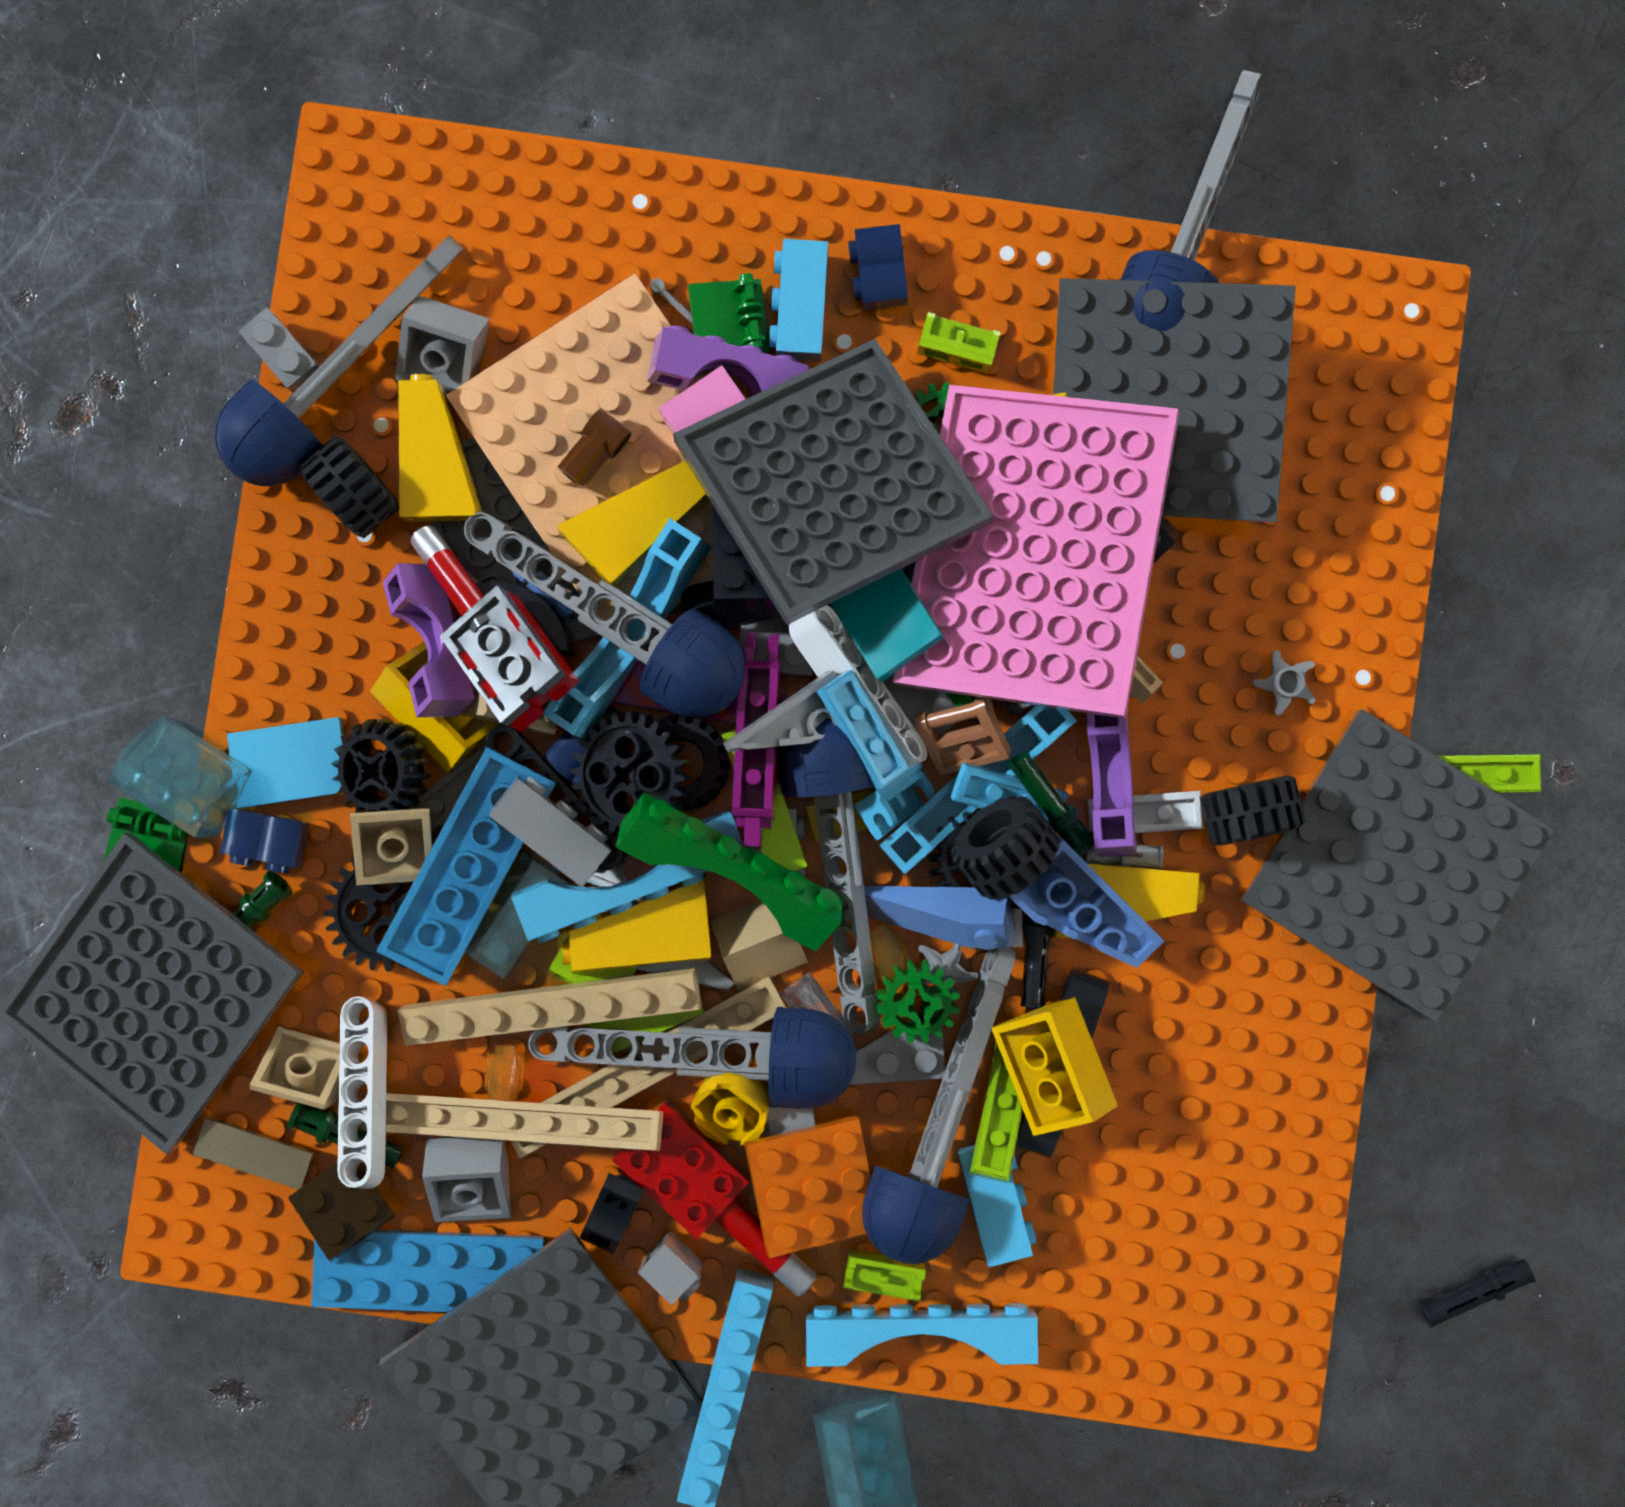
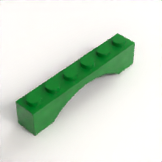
[616,792,843,951]

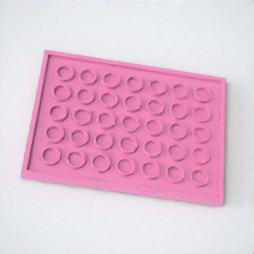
[893,385,1180,719]

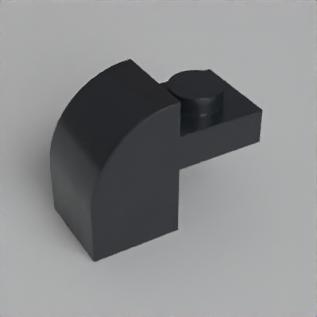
[579,1173,644,1254]

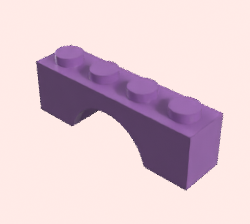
[647,326,809,396]
[383,563,474,717]
[1086,710,1137,857]

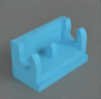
[853,763,935,841]

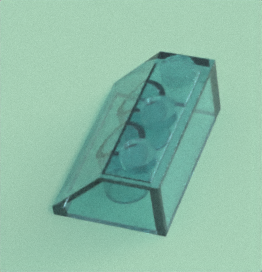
[107,715,252,838]
[465,848,573,979]
[813,1392,918,1507]

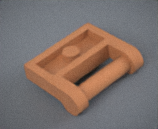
[914,697,1011,776]

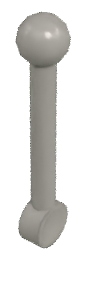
[650,278,693,324]

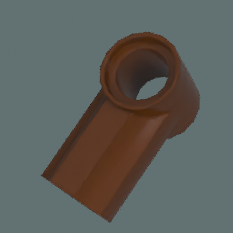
[557,408,632,489]

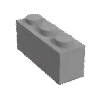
[489,775,611,887]

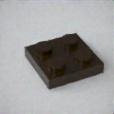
[288,1162,396,1262]

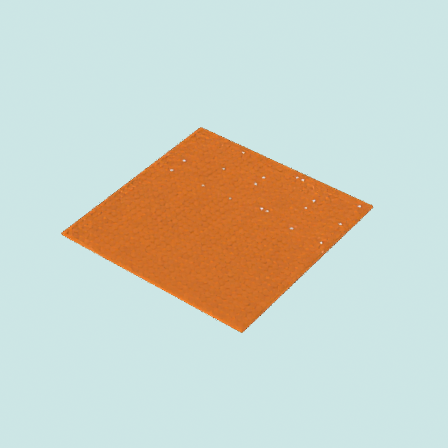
[120,102,1471,1452]

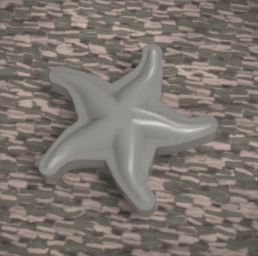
[1251,650,1315,716]
[918,943,978,988]

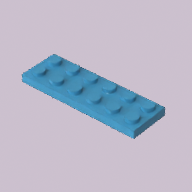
[376,746,556,986]
[311,1230,545,1312]

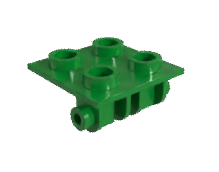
[687,273,771,353]
[103,797,193,871]

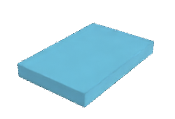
[227,717,344,809]

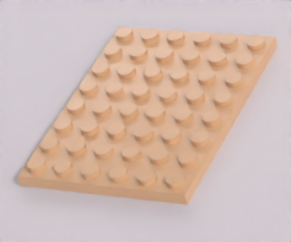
[446,274,713,621]

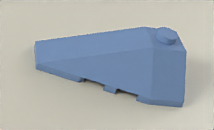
[1009,832,1164,968]
[864,886,1016,950]

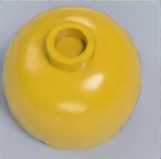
[691,1072,770,1146]

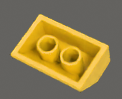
[370,642,501,773]
[991,997,1118,1136]

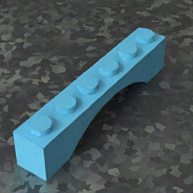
[543,518,712,739]
[878,705,1077,874]
[511,810,743,943]
[676,1267,775,1507]
[806,1303,1038,1367]

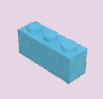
[769,239,828,362]
[957,1144,1037,1267]

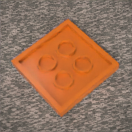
[744,1115,871,1258]

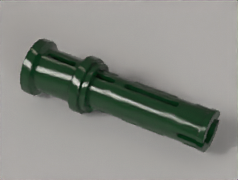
[1008,751,1094,855]
[232,871,293,928]
[286,1102,404,1170]

